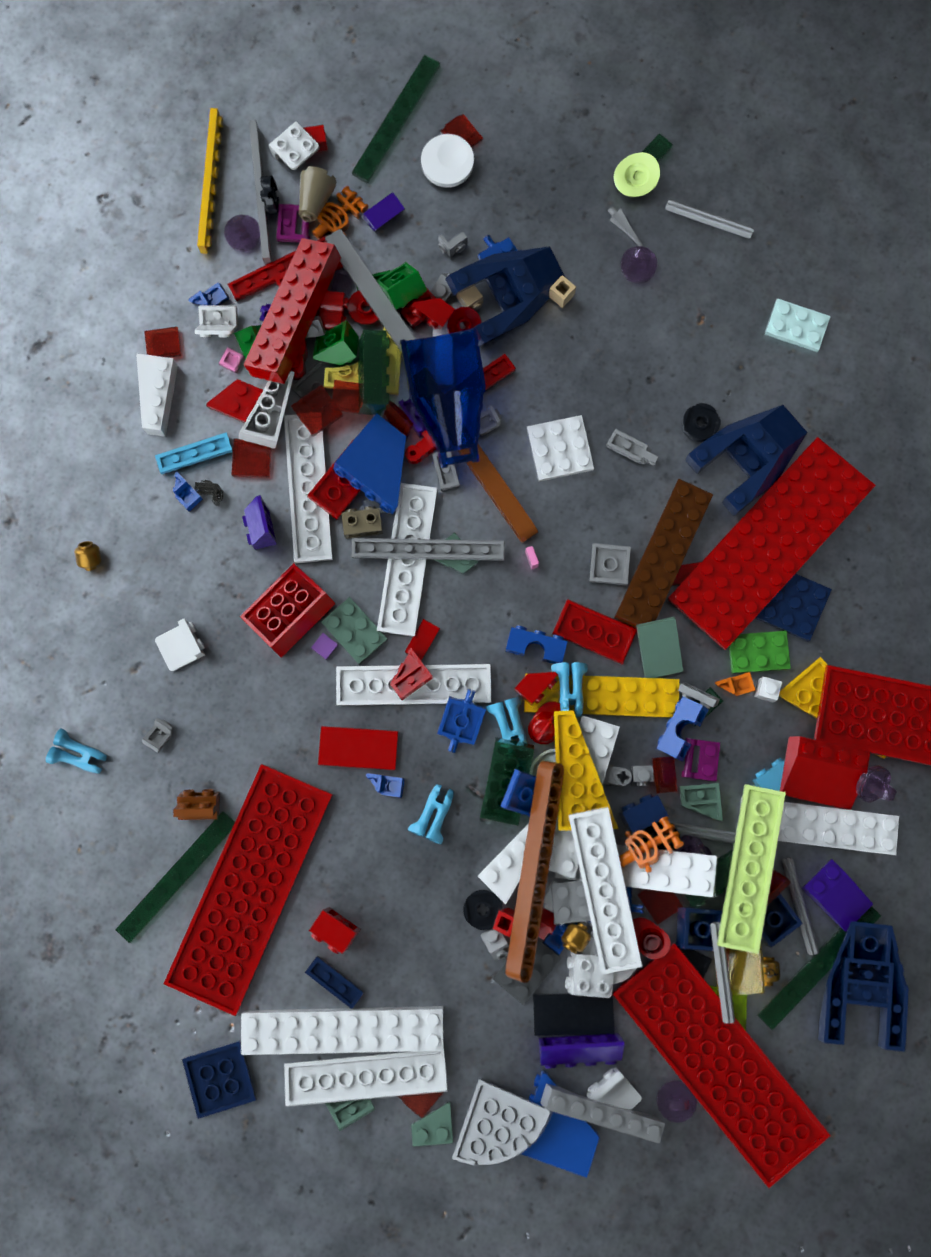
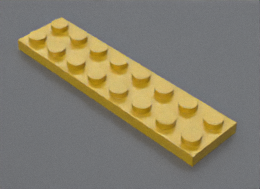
[524,673,679,718]

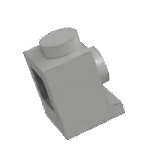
[631,766,653,787]

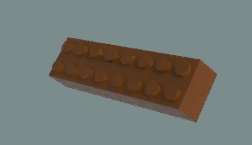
[614,479,713,629]

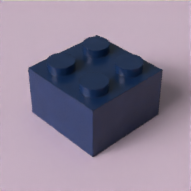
[619,793,669,834]
[761,890,803,948]
[676,907,723,951]

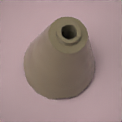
[299,166,337,222]

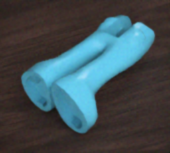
[551,662,588,717]
[486,696,528,754]
[45,728,107,774]
[408,784,454,845]

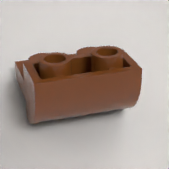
[173,789,220,820]

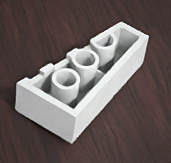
[136,353,178,437]
[238,371,294,449]
[477,823,529,904]

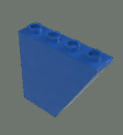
[333,413,406,515]
[521,1070,600,1178]

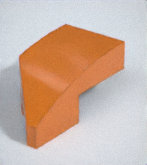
[715,672,756,696]

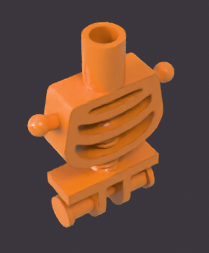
[312,186,368,239]
[619,816,684,873]

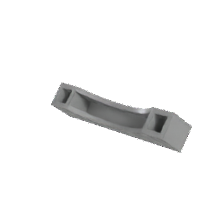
[540,1083,665,1144]

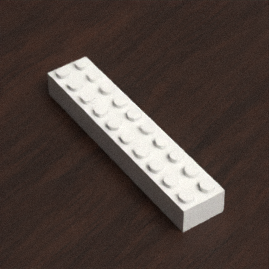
[241,1006,444,1055]

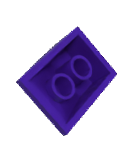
[242,495,277,550]
[801,859,873,932]

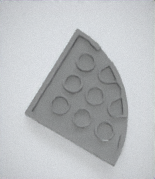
[452,1079,553,1165]

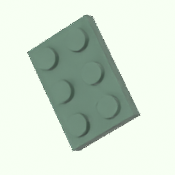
[321,597,388,665]

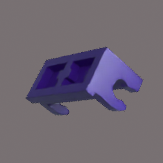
[363,192,405,232]
[398,395,435,438]

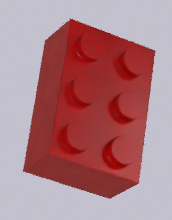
[309,907,361,954]

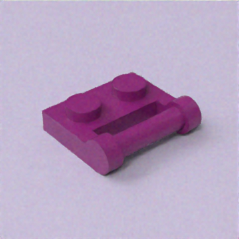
[276,204,310,243]
[681,738,720,782]

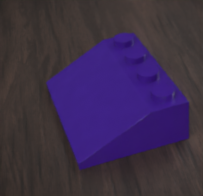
[539,1033,624,1069]

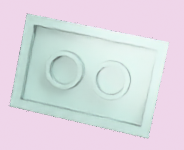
[765,298,830,352]

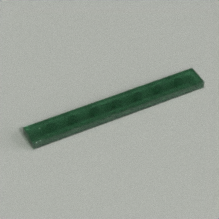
[352,55,440,183]
[115,811,235,943]
[757,906,881,1030]

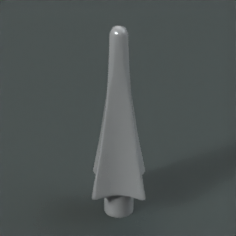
[608,206,643,248]

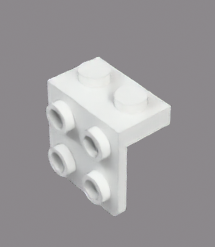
[269,121,319,170]
[195,305,238,337]
[155,618,205,671]
[565,952,614,998]
[586,1067,642,1110]

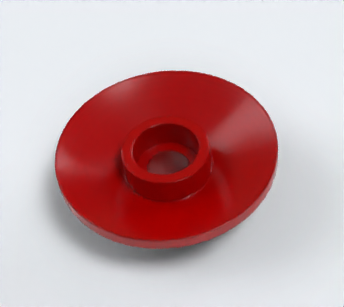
[348,290,379,325]
[447,307,482,345]

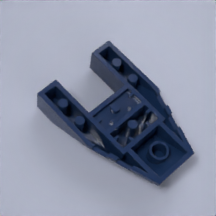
[445,247,566,347]
[685,405,808,516]
[818,921,909,1052]

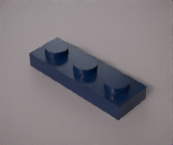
[305,956,364,1009]

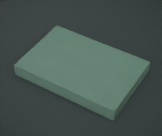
[636,617,683,678]

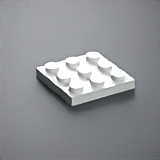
[527,415,594,482]

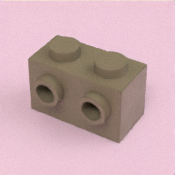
[342,506,383,539]

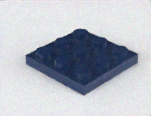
[756,574,832,642]
[182,1040,257,1119]

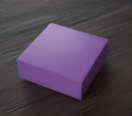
[311,633,338,660]

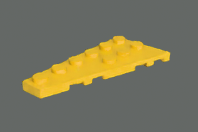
[779,657,886,759]
[554,711,618,831]

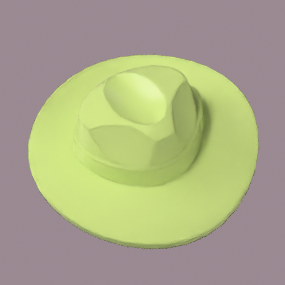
[614,153,660,197]

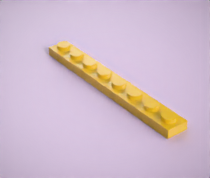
[197,108,223,254]

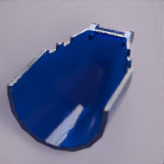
[400,328,486,468]

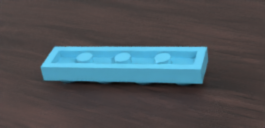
[155,432,233,474]

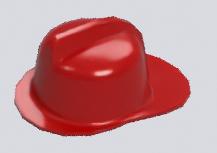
[528,701,561,744]
[632,917,671,960]

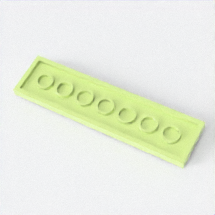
[717,785,786,954]

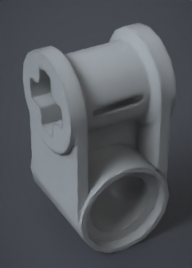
[603,765,632,787]

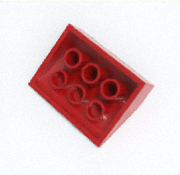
[240,563,336,658]
[780,736,870,810]

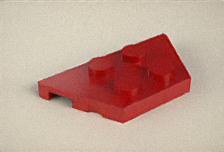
[206,379,263,423]

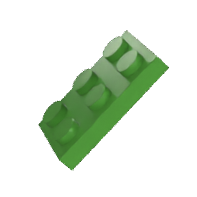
[729,631,791,674]

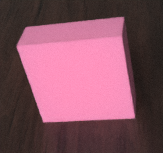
[219,347,245,373]
[525,546,539,569]

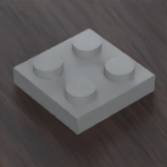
[589,543,631,585]
[551,881,591,924]

